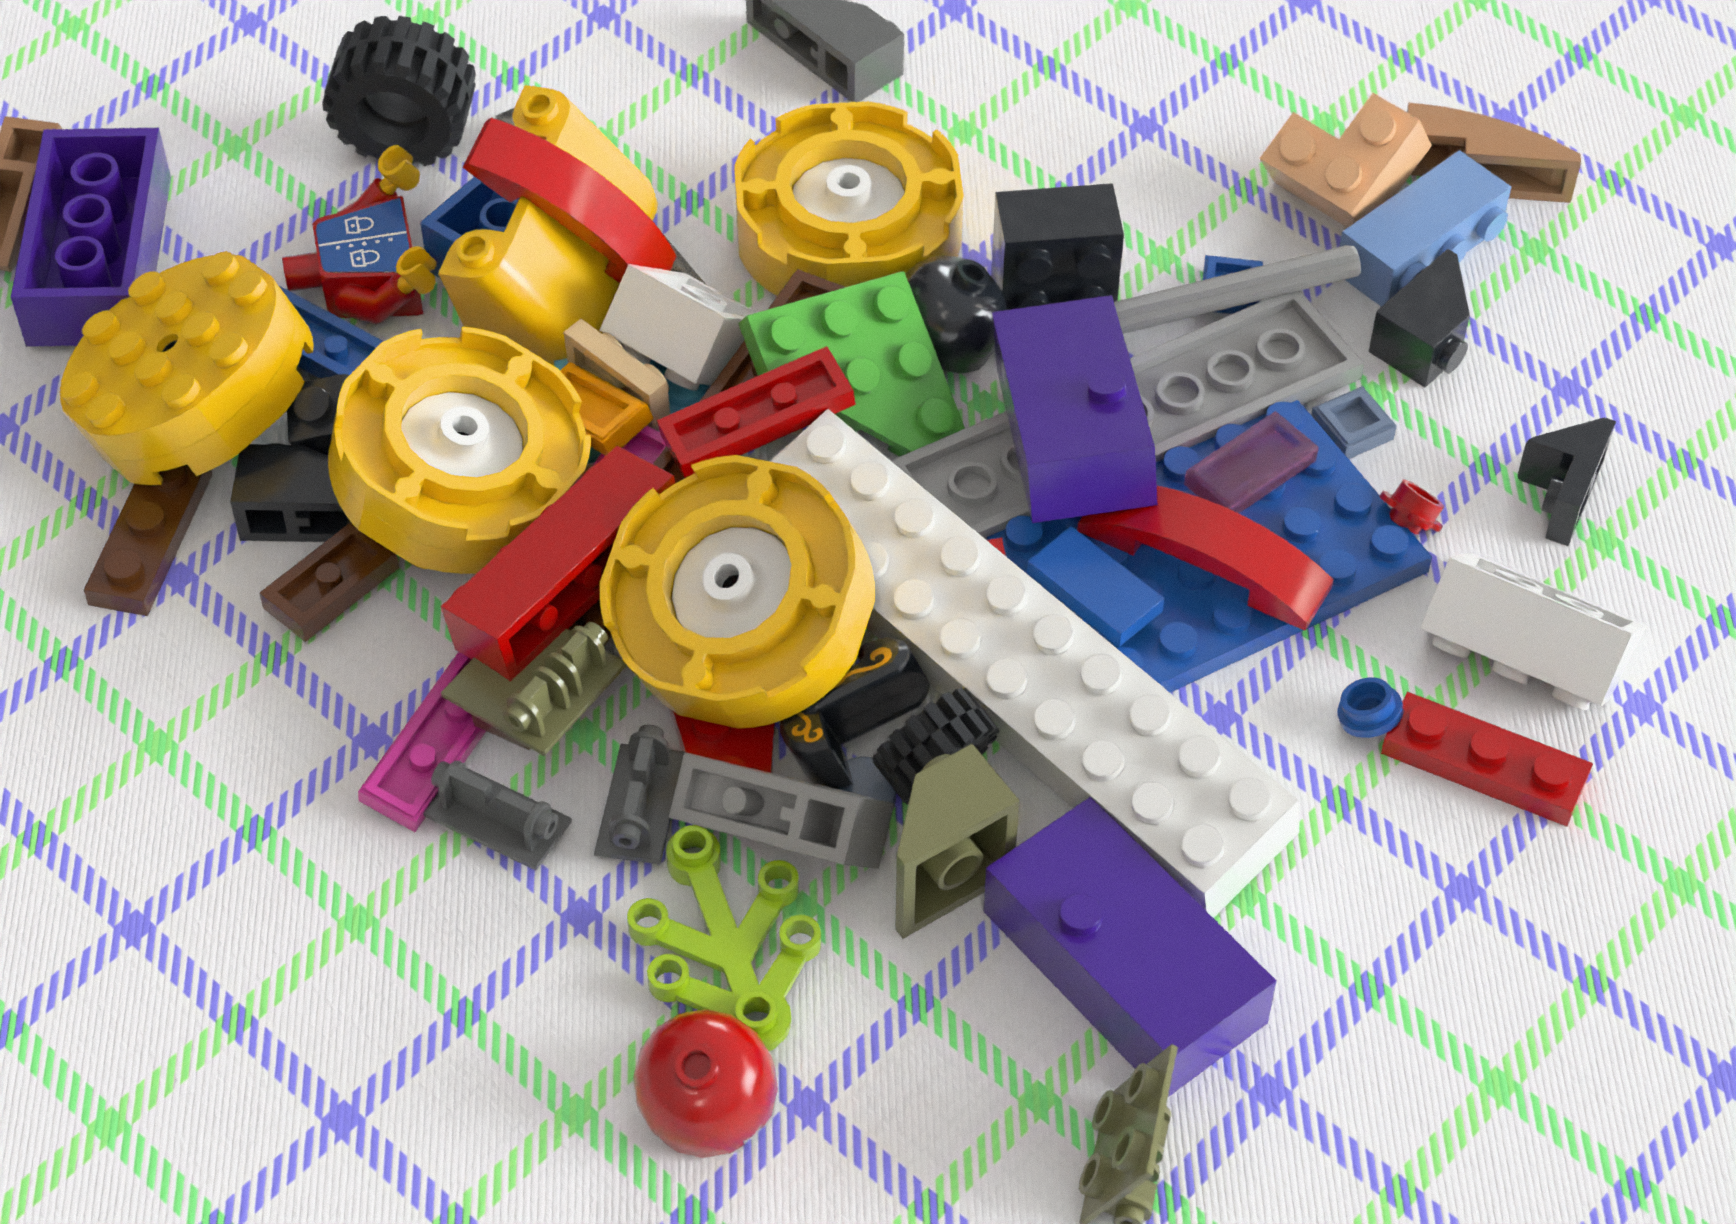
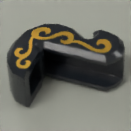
[780,637,930,789]

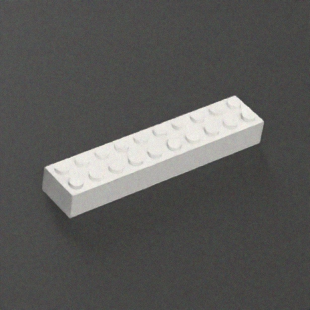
[770,409,1299,918]

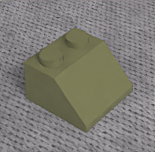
[895,744,1020,939]

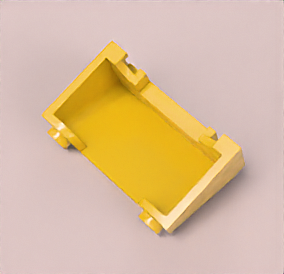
[438,85,658,366]

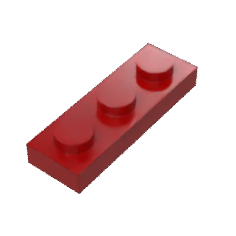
[657,346,856,479]
[1381,691,1593,827]

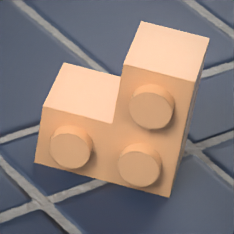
[1259,93,1432,228]

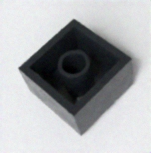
[991,183,1124,310]

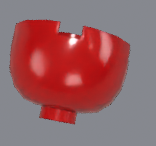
[633,1009,778,1158]

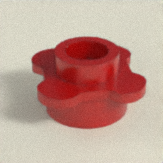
[1379,479,1444,535]

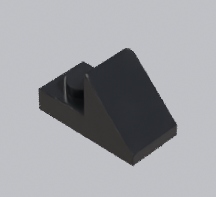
[1517,417,1616,546]

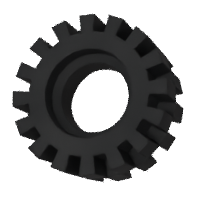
[872,687,1000,804]

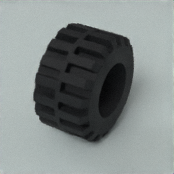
[322,16,476,166]

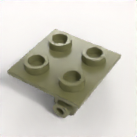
[441,622,627,756]
[1079,1044,1178,1224]

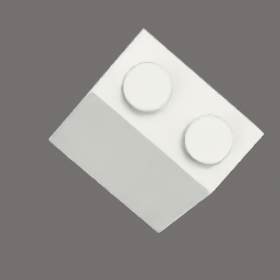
[600,264,757,391]

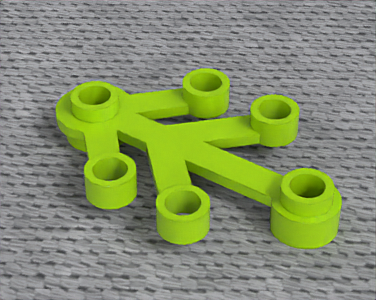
[627,825,821,1052]

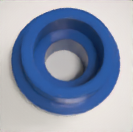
[1337,677,1404,738]

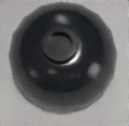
[905,255,1007,374]

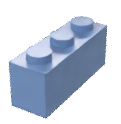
[1339,150,1511,307]

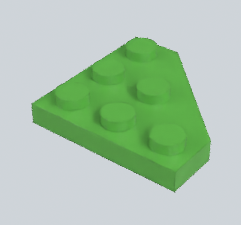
[738,271,965,457]

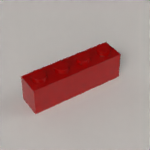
[440,446,675,681]

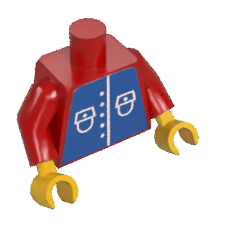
[282,145,436,324]

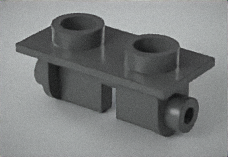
[594,724,685,864]
[423,760,572,871]

